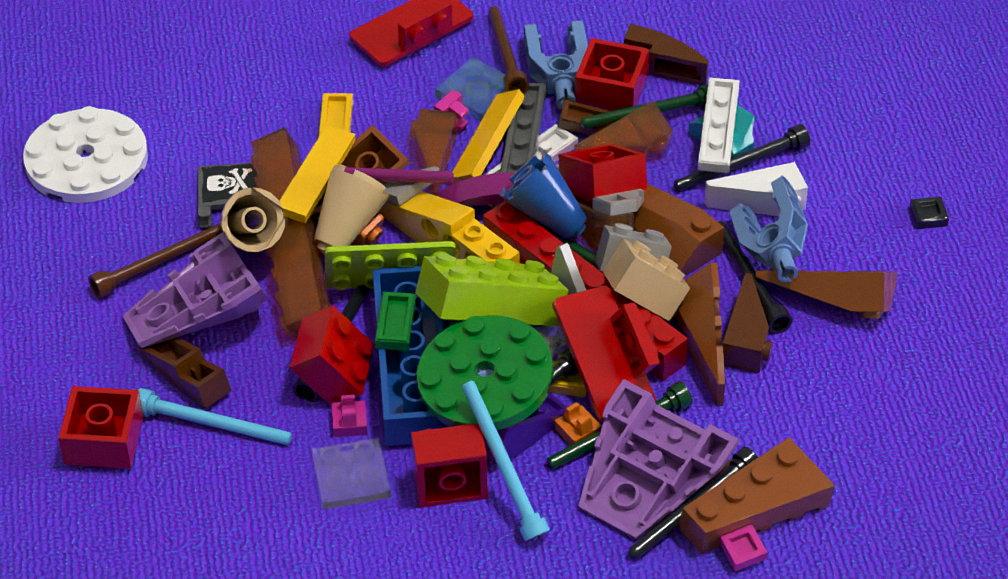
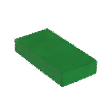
[375,292,416,351]

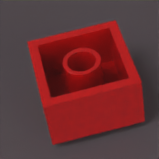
[575,38,649,111]
[558,143,647,204]
[289,305,374,406]
[58,386,144,469]
[411,423,488,508]

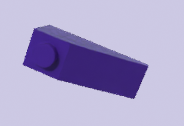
[482,393,567,462]

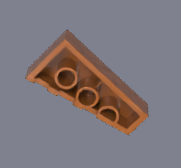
[678,437,835,554]

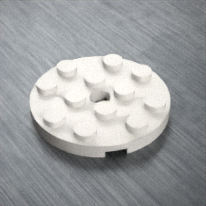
[23,106,148,203]

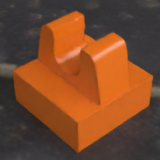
[554,402,602,446]

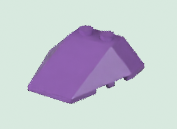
[123,232,268,348]
[578,379,740,540]

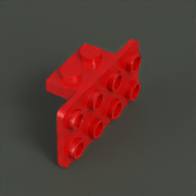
[349,0,473,67]
[552,286,660,422]

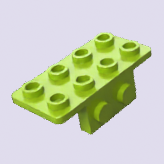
[325,241,456,290]

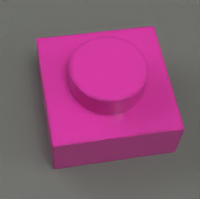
[719,524,768,572]

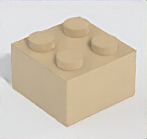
[603,239,690,321]

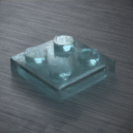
[435,57,506,122]

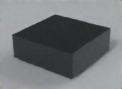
[909,196,949,229]

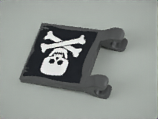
[198,162,261,228]

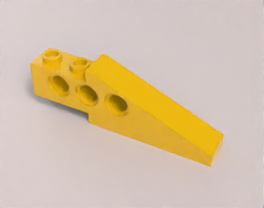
[378,182,520,263]

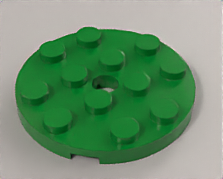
[417,315,554,430]

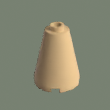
[313,165,390,255]
[220,188,285,252]

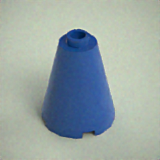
[500,151,587,239]

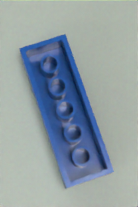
[373,266,450,446]

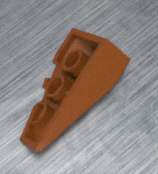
[625,183,724,276]
[671,262,725,406]
[756,270,897,318]

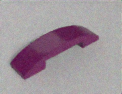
[438,173,514,206]

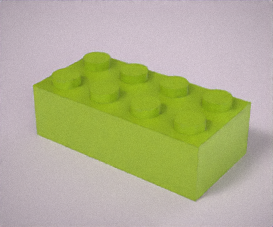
[415,254,569,326]

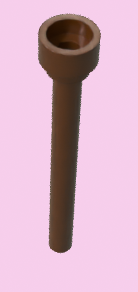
[488,6,529,95]
[88,223,223,299]

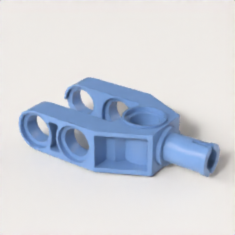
[523,20,588,109]
[729,175,808,282]

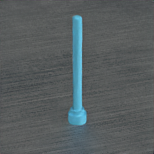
[462,381,550,541]
[139,388,292,445]

